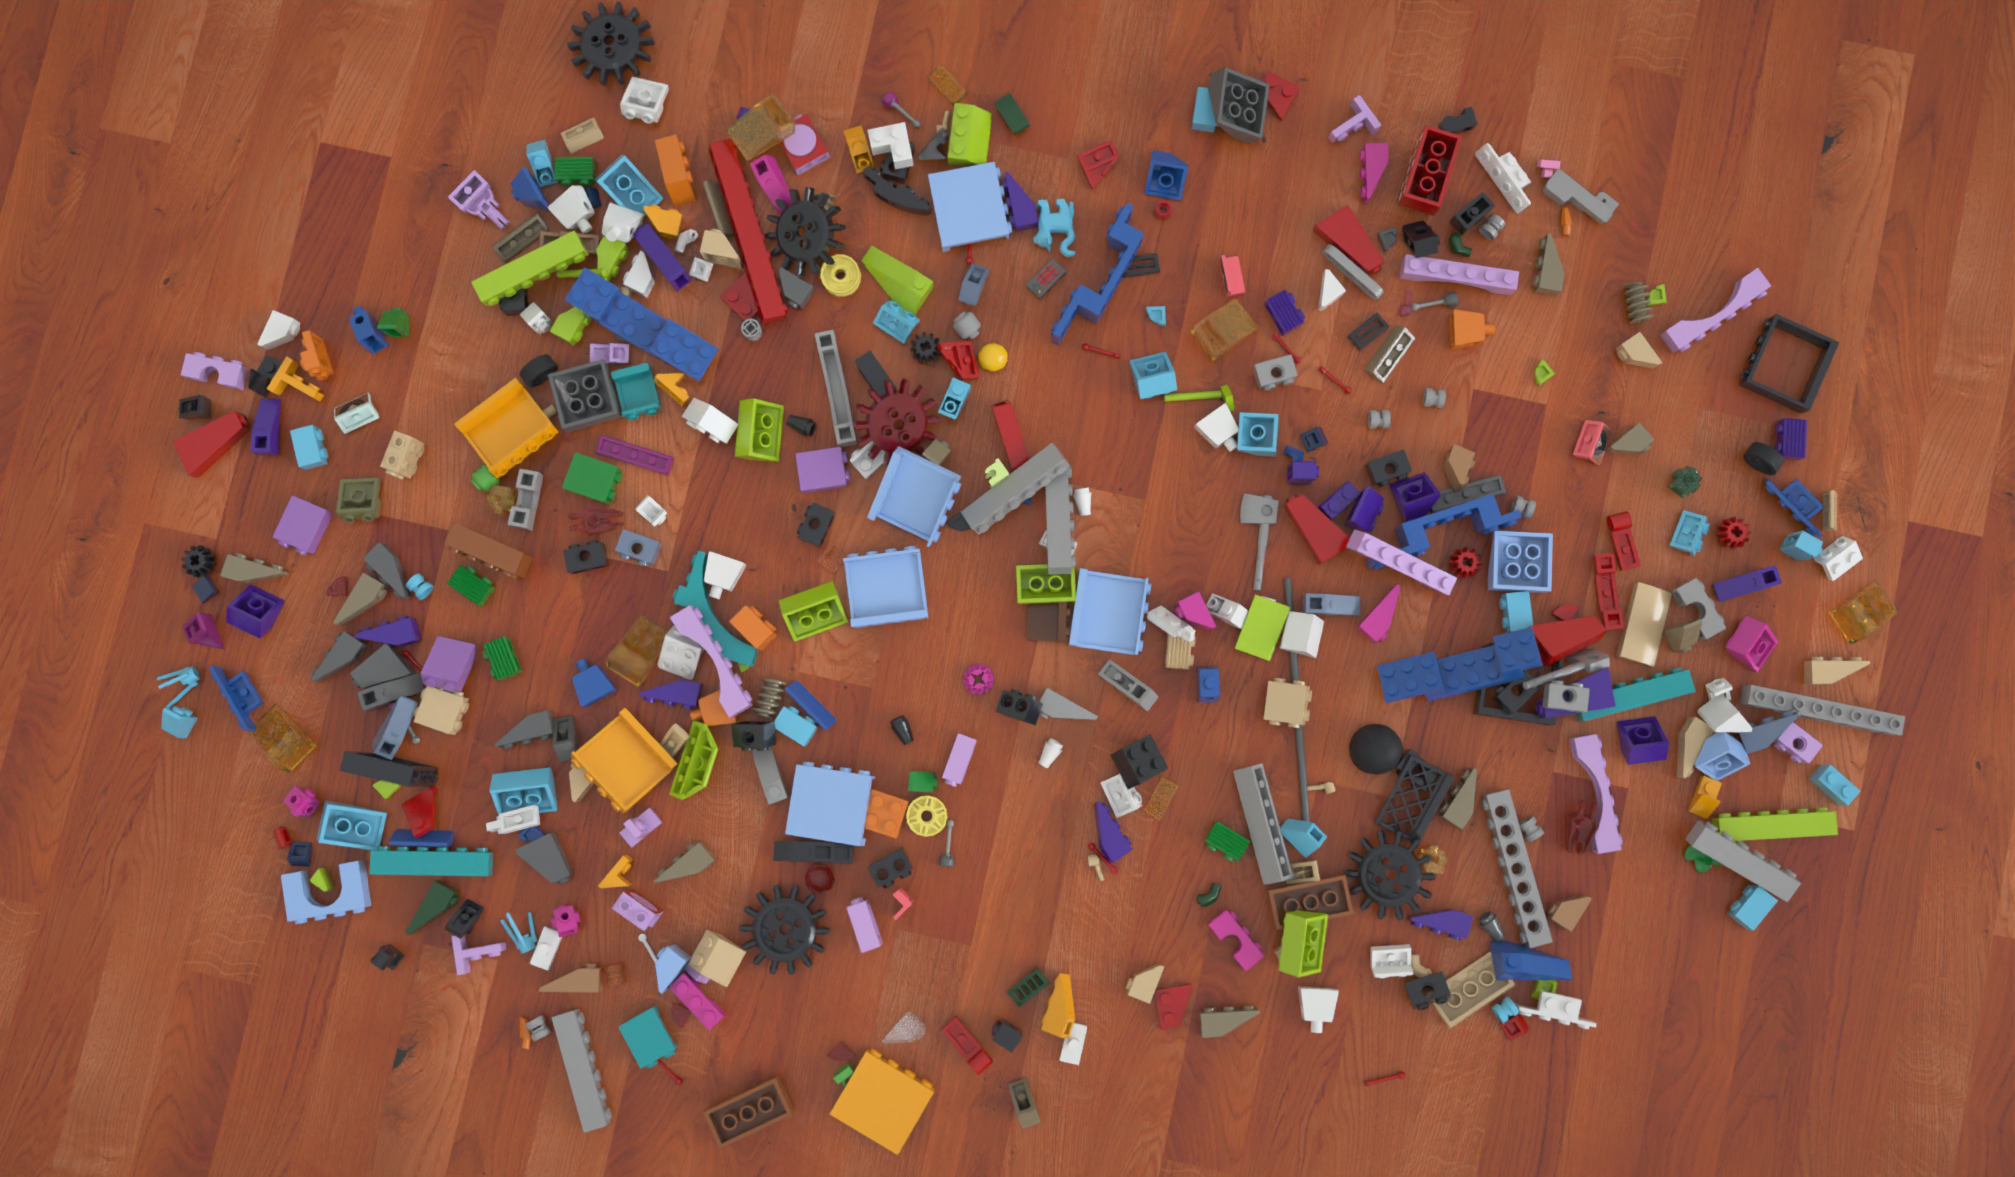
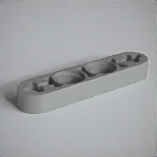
[1322,244,1384,300]

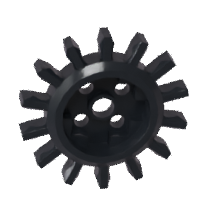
[567,1,655,86]
[765,187,846,276]
[1344,830,1437,920]
[739,884,830,975]

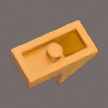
[654,373,689,407]
[1688,776,1722,819]
[598,855,633,888]

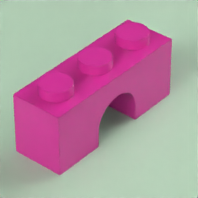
[1207,909,1264,971]
[669,972,727,1030]

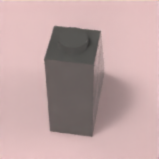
[350,643,416,689]
[515,832,574,885]

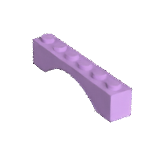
[1399,254,1519,296]
[1660,268,1771,353]
[1346,529,1457,595]
[670,605,753,718]
[1569,734,1623,854]

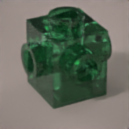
[1667,466,1702,498]

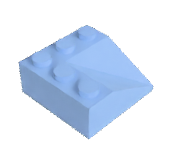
[1487,531,1553,593]

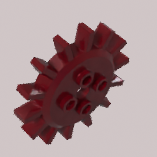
[852,378,940,466]

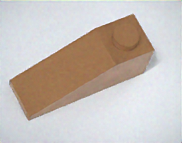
[539,963,603,993]

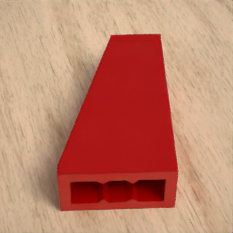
[1313,205,1385,275]
[990,400,1029,472]
[172,410,250,478]
[1283,494,1350,565]
[1528,616,1607,667]

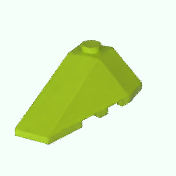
[861,246,934,315]

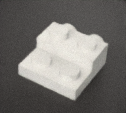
[620,77,669,124]

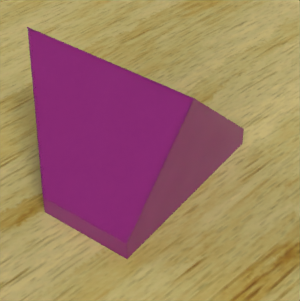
[183,613,225,650]

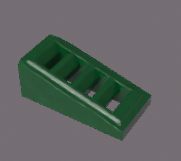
[1007,967,1049,1007]

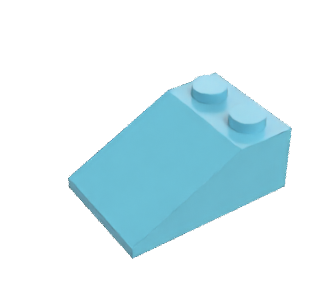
[594,154,664,217]
[316,800,387,850]

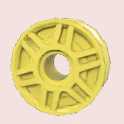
[820,254,861,297]
[906,796,948,837]

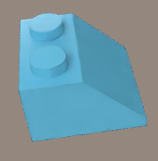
[1129,352,1177,399]
[1237,412,1279,457]

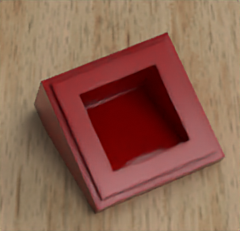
[273,827,292,849]
[1499,1014,1529,1041]

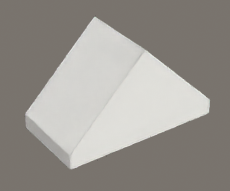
[1318,269,1346,311]

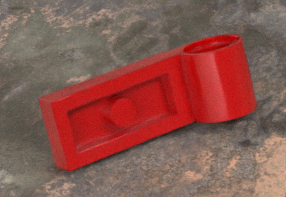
[1606,511,1641,571]
[941,1016,993,1075]

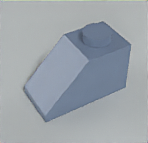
[958,263,990,306]

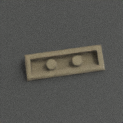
[703,181,734,238]
[492,212,549,263]
[1364,325,1415,383]

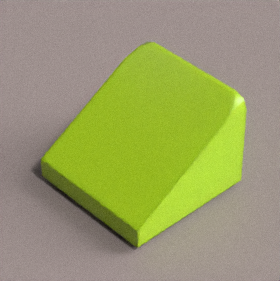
[310,868,334,892]
[1531,980,1557,1000]

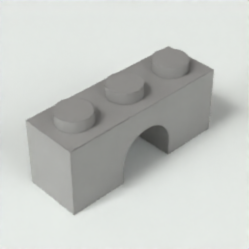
[508,469,544,531]
[1670,578,1726,641]

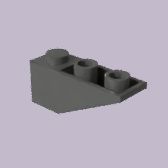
[363,542,411,600]
[311,631,369,682]
[357,673,424,711]
[495,710,554,750]

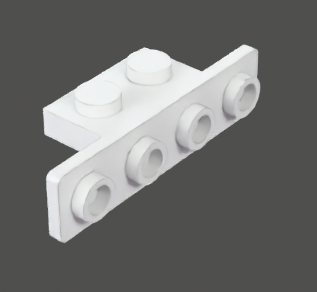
[1475,143,1531,214]
[1515,990,1597,1029]

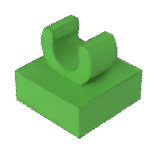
[833,1061,854,1087]

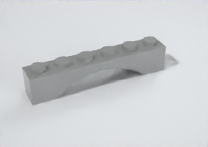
[815,330,857,448]

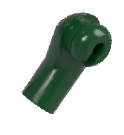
[1449,232,1472,258]
[1196,883,1222,907]

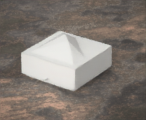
[689,257,714,282]

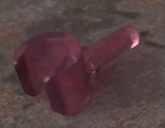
[1399,290,1412,317]

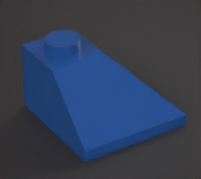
[1144,150,1188,201]
[510,167,550,212]

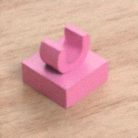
[1536,159,1561,178]

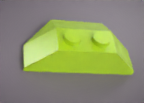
[669,720,718,800]

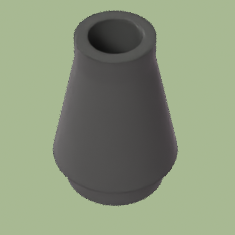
[1478,911,1505,941]

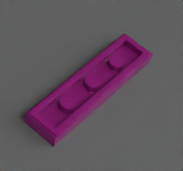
[595,435,674,476]

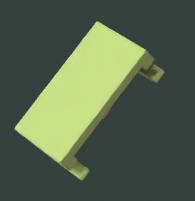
[985,458,1009,489]

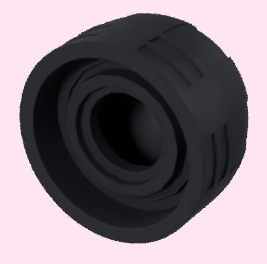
[1349,724,1403,774]

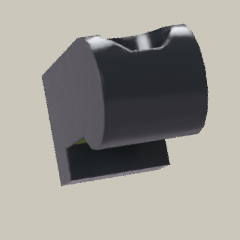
[1438,106,1477,134]
[370,944,405,970]

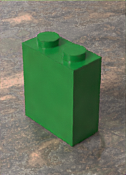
[562,452,623,505]

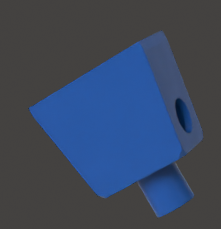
[349,306,389,354]
[572,658,618,707]
[1196,666,1220,703]

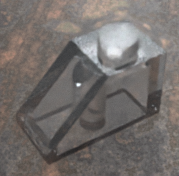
[882,1009,927,1044]

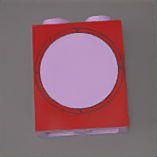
[774,114,830,176]
[612,889,664,931]

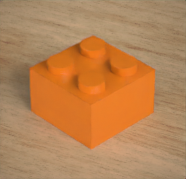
[729,605,778,651]
[865,789,910,839]

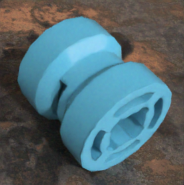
[406,573,434,600]
[1491,996,1519,1024]

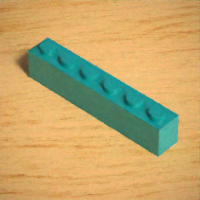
[1576,667,1696,722]
[369,846,494,876]

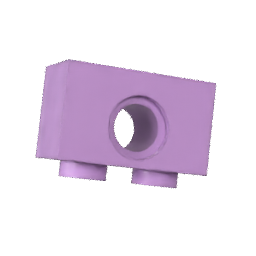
[1774,722,1823,764]

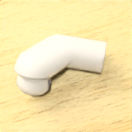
[675,229,698,253]

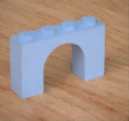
[281,860,372,924]

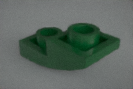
[994,93,1030,136]

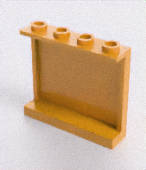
[454,377,558,479]
[571,708,678,814]
[830,1048,935,1155]

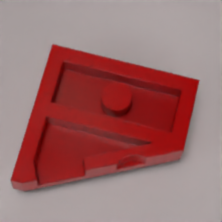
[1261,70,1300,121]
[1077,140,1119,189]
[720,272,758,321]
[937,341,980,381]
[401,785,438,838]
[1154,984,1192,1030]

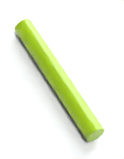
[557,269,607,278]
[1164,390,1222,402]

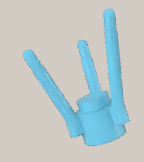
[157,666,200,708]
[500,912,538,954]

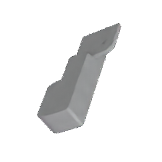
[1542,169,1619,225]

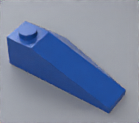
[1489,941,1572,980]

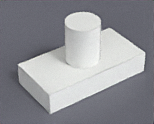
[530,926,562,971]
[1059,1022,1087,1065]

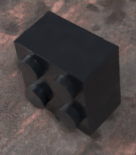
[1111,734,1168,789]

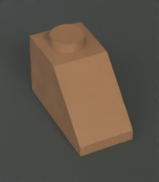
[1546,895,1592,932]

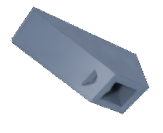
[1302,593,1360,616]
[372,695,418,760]
[1739,710,1800,754]

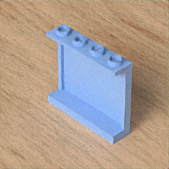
[928,162,1012,252]
[867,447,961,547]
[843,546,929,628]
[1068,568,1151,656]
[785,761,876,846]

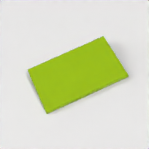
[1235,594,1291,661]

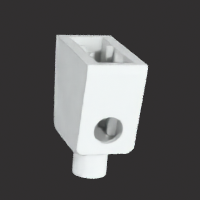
[548,186,594,234]
[602,203,644,242]
[1194,403,1239,452]
[704,551,746,599]
[1298,986,1339,1033]

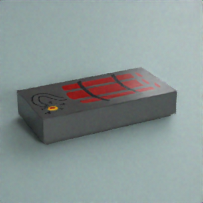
[1026,259,1066,299]

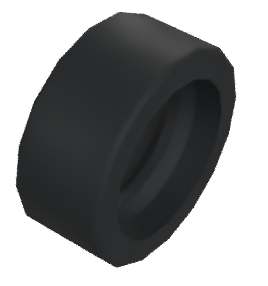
[519,354,558,388]
[1743,442,1784,475]

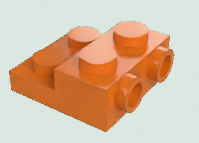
[300,330,334,381]

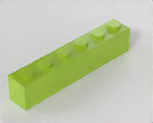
[471,231,588,306]
[1712,807,1838,841]

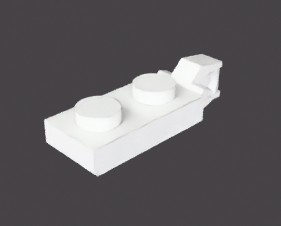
[1147,606,1195,643]
[486,805,540,834]

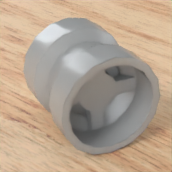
[1479,213,1506,240]
[741,319,762,341]
[1422,388,1446,409]
[1368,409,1391,429]
[1510,495,1536,519]
[1519,816,1544,843]
[525,1015,551,1042]

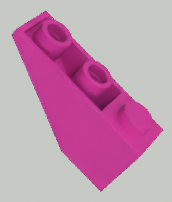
[1359,143,1389,204]
[750,154,792,214]

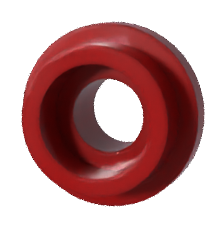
[1154,200,1173,219]

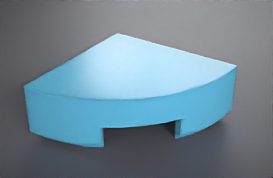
[1146,306,1166,326]

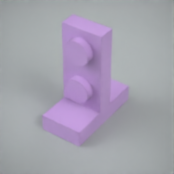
[1329,95,1381,144]
[620,807,663,848]
[451,935,507,975]

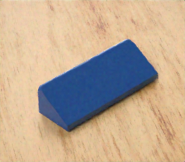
[785,681,837,730]
[389,829,454,847]

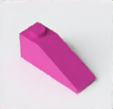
[1356,584,1401,643]

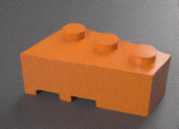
[655,134,696,207]

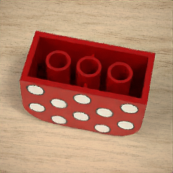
[1397,125,1462,216]

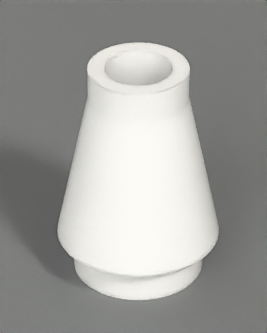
[1073,488,1092,516]
[1038,738,1063,768]

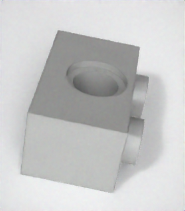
[1252,354,1298,391]
[1542,680,1590,713]

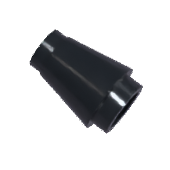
[786,415,816,437]
[890,715,914,745]

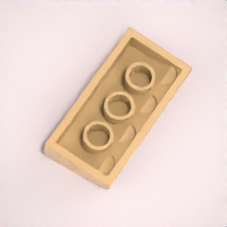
[1616,582,1672,667]
[1426,951,1515,1029]

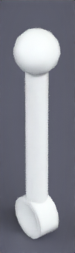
[638,934,658,967]

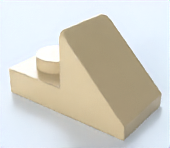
[660,723,690,758]

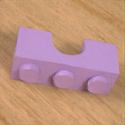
[181,352,249,391]

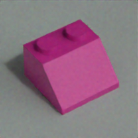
[1174,592,1216,631]
[1725,616,1778,673]

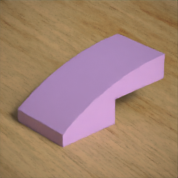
[590,343,629,364]

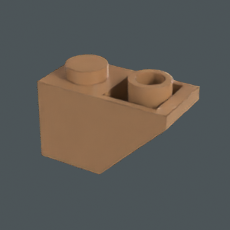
[1442,444,1475,492]

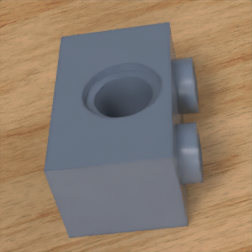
[615,529,662,567]

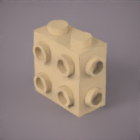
[380,430,424,480]
[1264,678,1312,728]
[414,686,469,735]

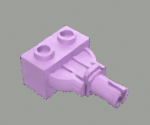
[448,170,510,230]

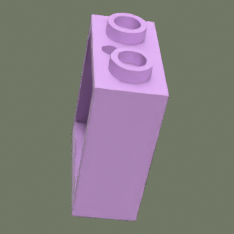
[942,733,977,787]
[847,897,883,953]

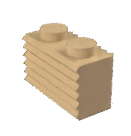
[1165,634,1195,670]

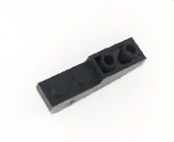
[862,166,931,215]
[773,841,853,864]

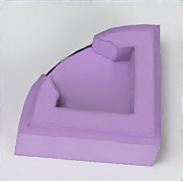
[684,964,710,984]

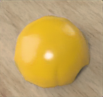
[977,343,1008,372]

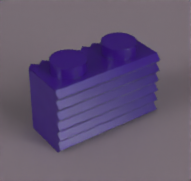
[1264,289,1305,336]
[1774,418,1807,460]
[1287,461,1319,486]
[1318,481,1360,521]

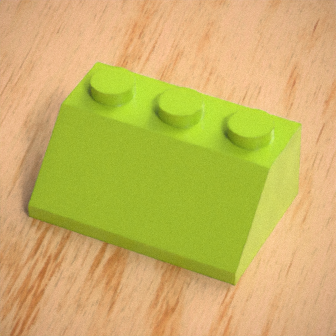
[948,103,992,167]
[735,399,784,462]
[1016,564,1076,604]
[779,581,848,642]
[1279,911,1328,977]

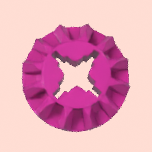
[963,664,994,695]

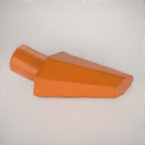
[1561,207,1573,235]
[519,1017,532,1049]

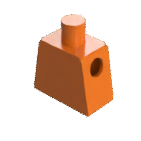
[1449,310,1495,349]
[690,690,739,727]

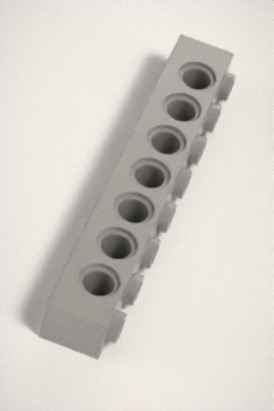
[1739,685,1905,736]
[1481,789,1553,948]

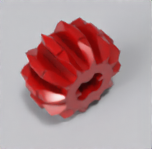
[1716,517,1751,550]
[1449,546,1483,579]

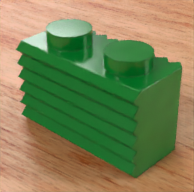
[555,157,596,187]
[447,565,495,607]
[483,636,523,681]
[1204,821,1251,862]

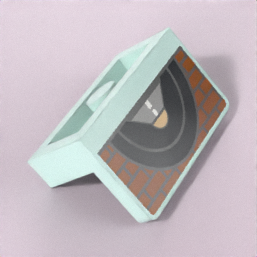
[334,393,379,434]

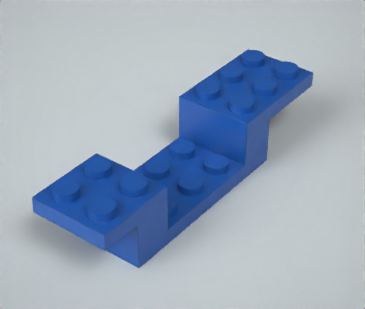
[1051,203,1144,346]
[565,267,719,382]
[1366,494,1522,571]
[1377,627,1543,704]

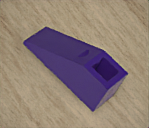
[1002,172,1038,232]
[251,399,281,456]
[1712,565,1782,602]
[354,616,422,647]
[639,680,703,710]
[1094,801,1132,864]
[1406,909,1474,941]

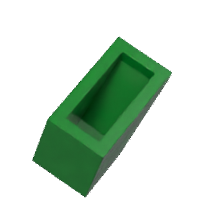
[377,308,409,337]
[908,771,938,792]

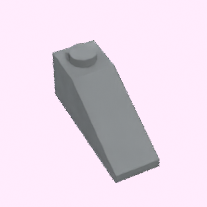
[1098,659,1159,712]
[1039,688,1098,720]
[751,746,790,805]

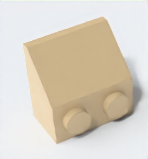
[700,229,743,269]
[688,930,746,987]

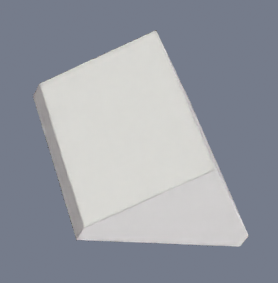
[1280,611,1324,658]
[1697,694,1753,732]

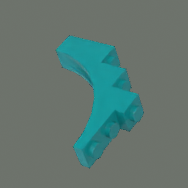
[673,551,759,667]

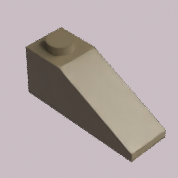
[333,573,389,626]
[1663,619,1702,653]

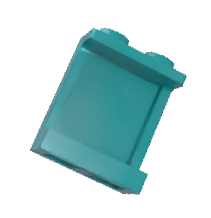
[611,363,662,421]
[618,1005,678,1069]

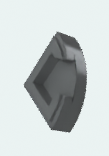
[1377,226,1397,251]

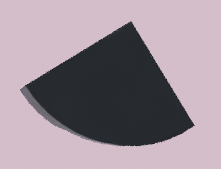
[946,512,971,531]

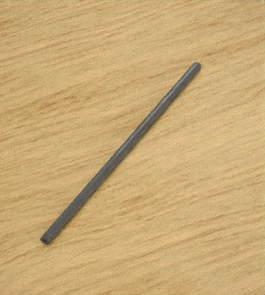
[1284,578,1310,822]

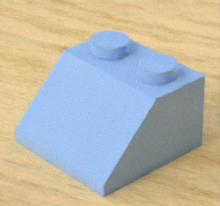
[1695,732,1751,781]
[655,944,691,994]

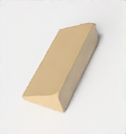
[561,117,604,153]
[1822,490,1837,531]

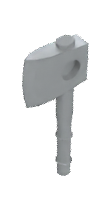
[1240,493,1278,591]
[1523,648,1610,690]

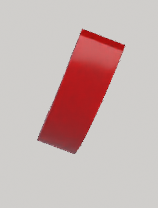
[1594,553,1625,630]

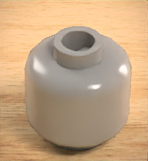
[953,311,981,340]

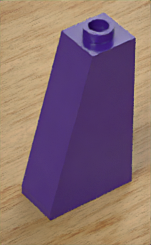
[633,223,692,292]
[1536,668,1616,719]

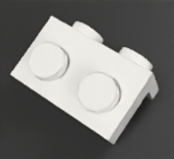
[1814,536,1863,581]
[1370,944,1413,978]

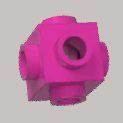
[283,785,321,818]
[550,905,580,938]

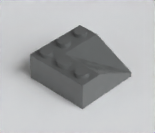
[1209,67,1270,143]
[548,359,622,433]

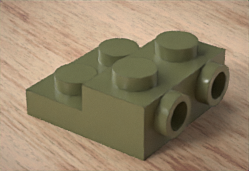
[336,477,381,523]

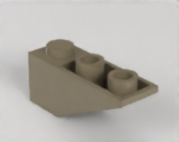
[1532,233,1565,296]
[220,553,289,583]
[1439,768,1477,830]
[654,842,717,883]
[1199,1005,1260,1038]

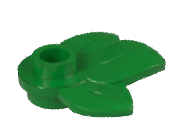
[1684,845,1722,873]

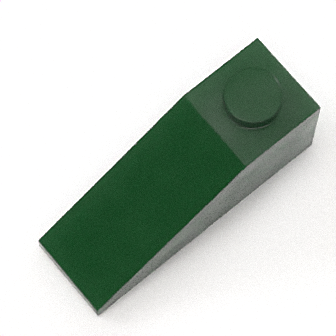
[405,880,460,935]

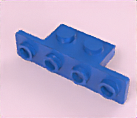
[1764,477,1824,538]
[209,665,264,732]

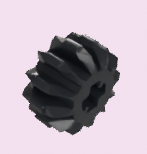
[910,332,941,365]
[181,545,217,578]

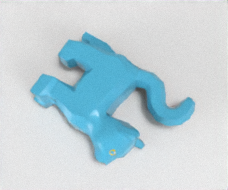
[1033,199,1075,257]

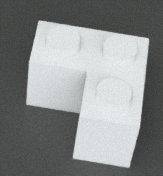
[868,122,914,169]
[682,398,739,444]

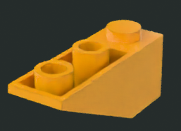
[1041,973,1075,1038]

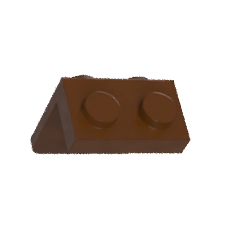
[1027,602,1070,642]

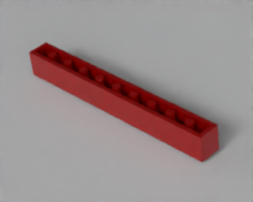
[708,138,787,325]

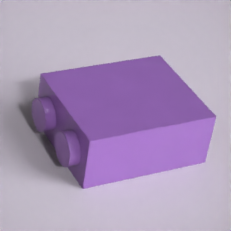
[795,447,850,494]
[273,495,333,555]
[420,636,477,693]

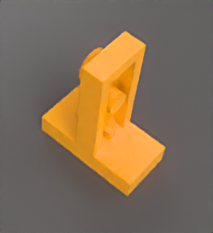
[267,356,324,402]

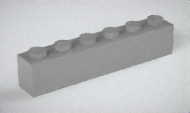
[961,443,1070,535]
[1045,460,1075,575]
[1233,763,1293,885]
[1685,820,1801,902]
[551,1008,612,1133]

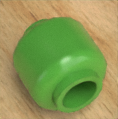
[471,464,500,492]

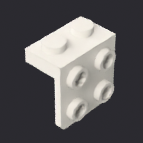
[658,626,704,680]

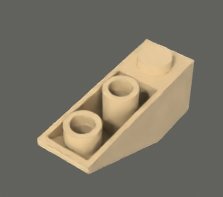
[1804,657,1870,685]
[1676,717,1714,779]

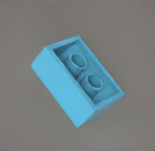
[490,767,558,815]

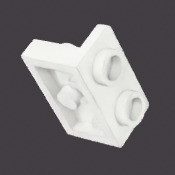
[850,442,885,480]
[1101,774,1143,818]

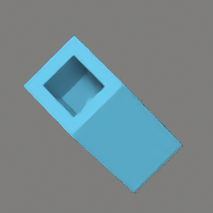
[527,140,558,187]
[938,378,971,420]
[161,706,198,738]
[1280,818,1327,858]

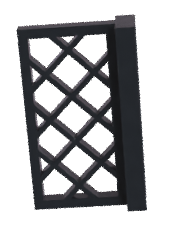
[1375,754,1455,843]

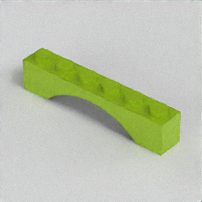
[550,235,629,346]

